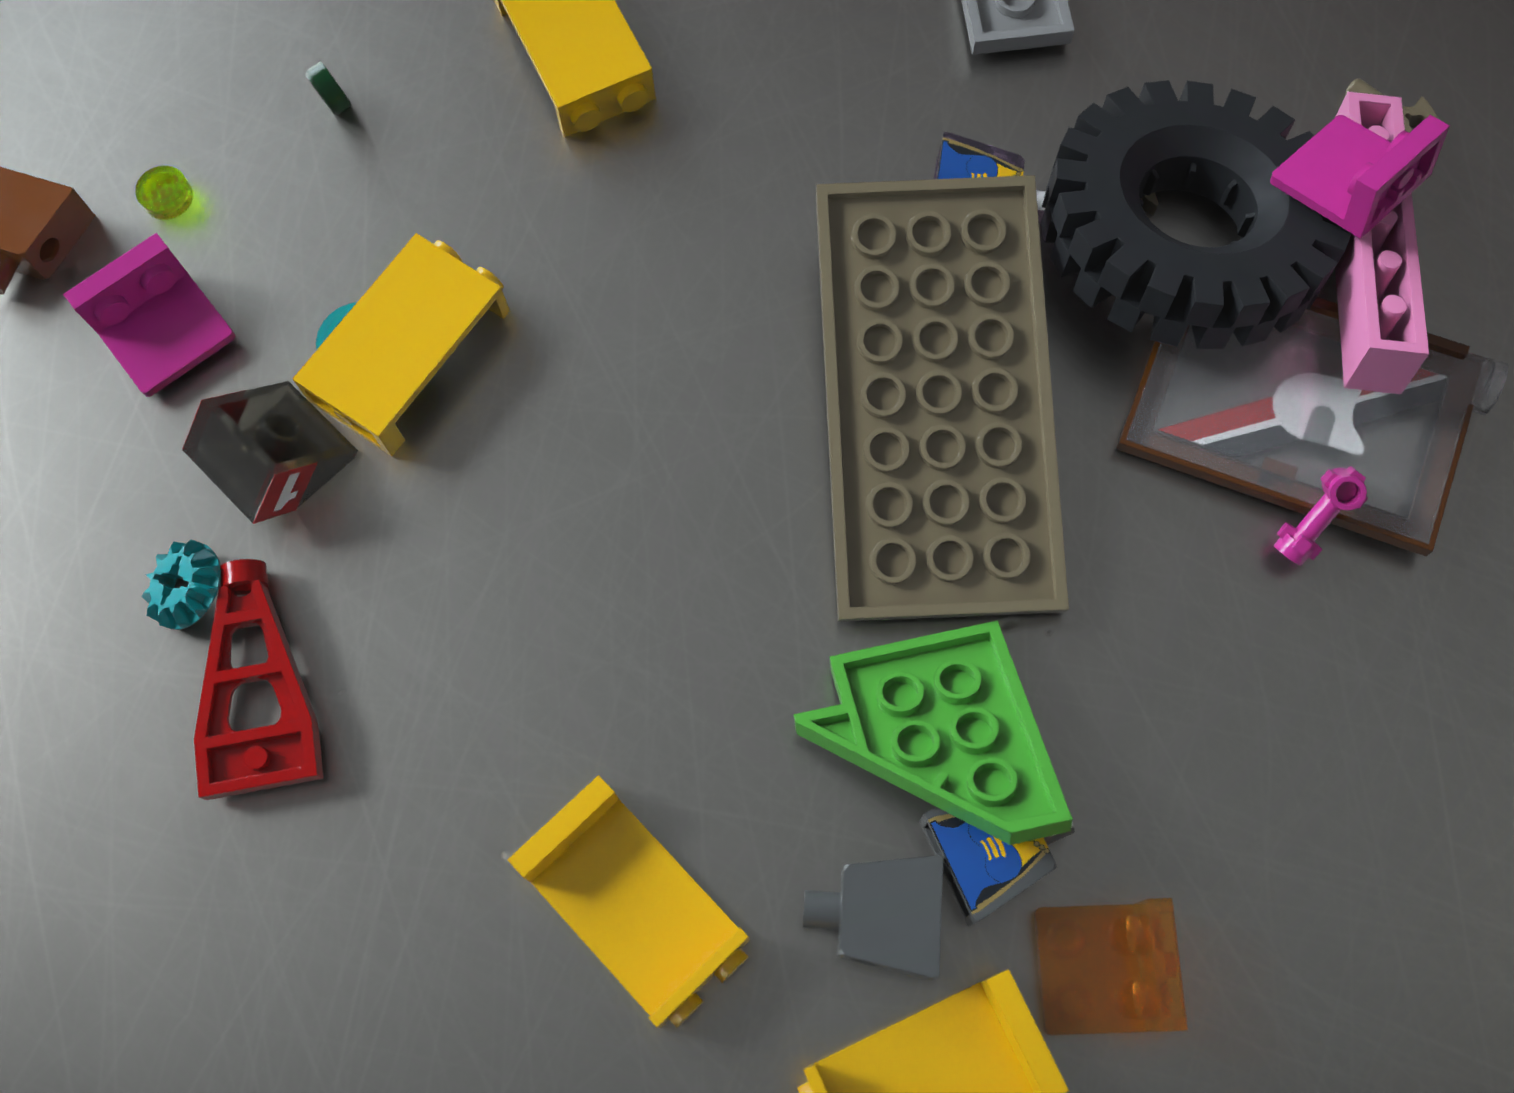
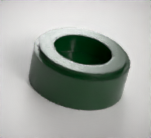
[305,61,352,115]

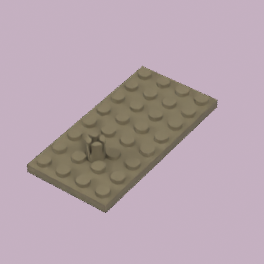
[816,175,1069,622]

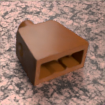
[0,167,95,295]

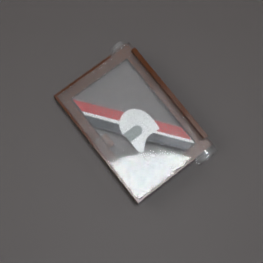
[1116,297,1509,557]

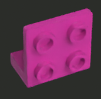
[1270,115,1450,239]
[63,232,236,397]

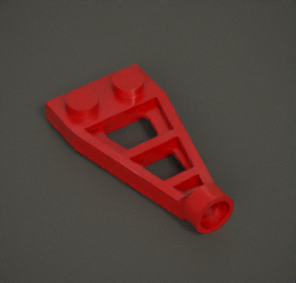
[194,559,324,800]

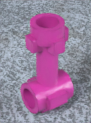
[1274,466,1368,566]

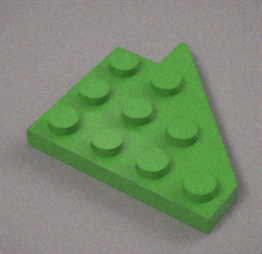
[793,620,1072,845]

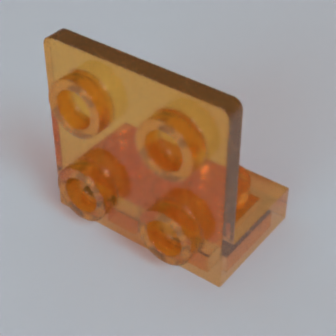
[1034,898,1188,1035]

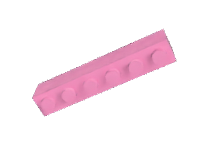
[1335,92,1429,394]

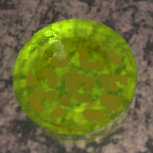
[135,165,193,220]

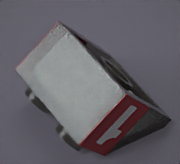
[182,381,358,524]

